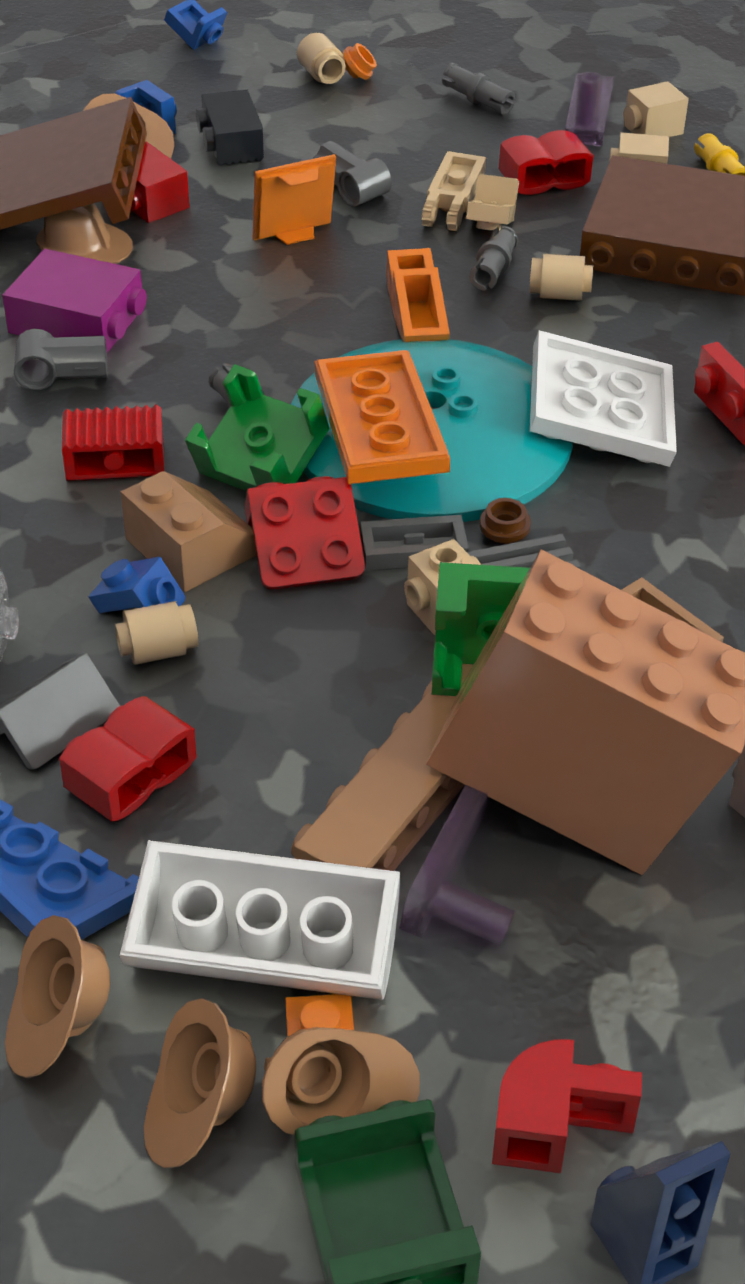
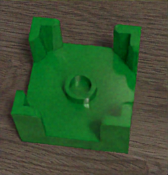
[185,364,330,491]
[431,562,530,696]

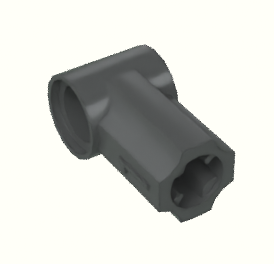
[313,141,392,207]
[14,329,108,390]

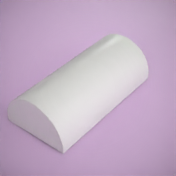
[120,840,400,1000]

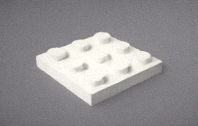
[530,330,677,467]

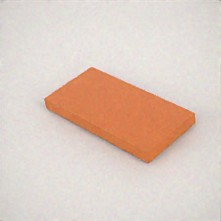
[314,350,450,484]

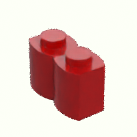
[498,130,594,195]
[59,696,197,822]

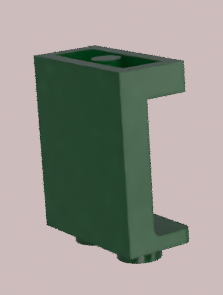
[294,1099,481,1284]

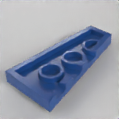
[0,799,139,940]

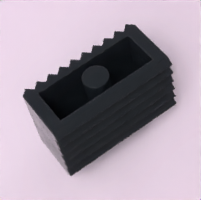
[196,89,264,166]

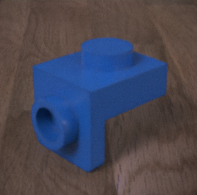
[164,0,227,50]
[115,80,177,134]
[88,557,185,613]

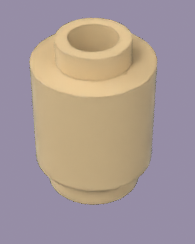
[297,33,346,84]
[529,254,593,301]
[115,601,199,665]

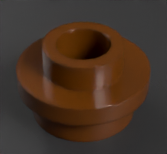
[480,498,531,544]

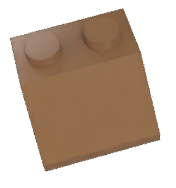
[120,471,257,593]

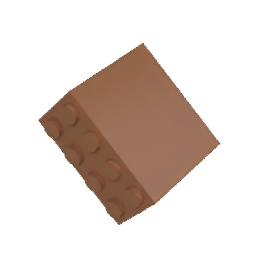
[426,549,745,875]

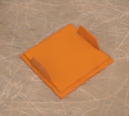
[252,154,336,245]

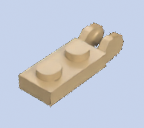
[421,151,486,231]

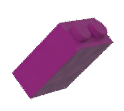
[2,248,147,353]

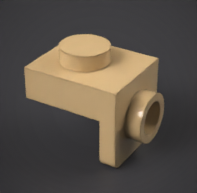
[466,174,519,231]

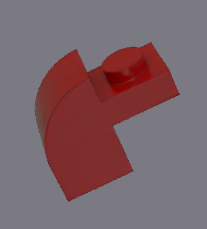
[492,1039,642,1173]

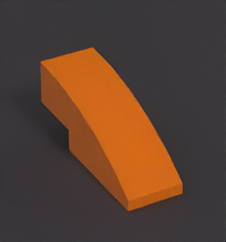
[386,248,450,342]

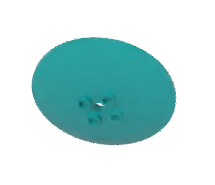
[291,339,573,522]

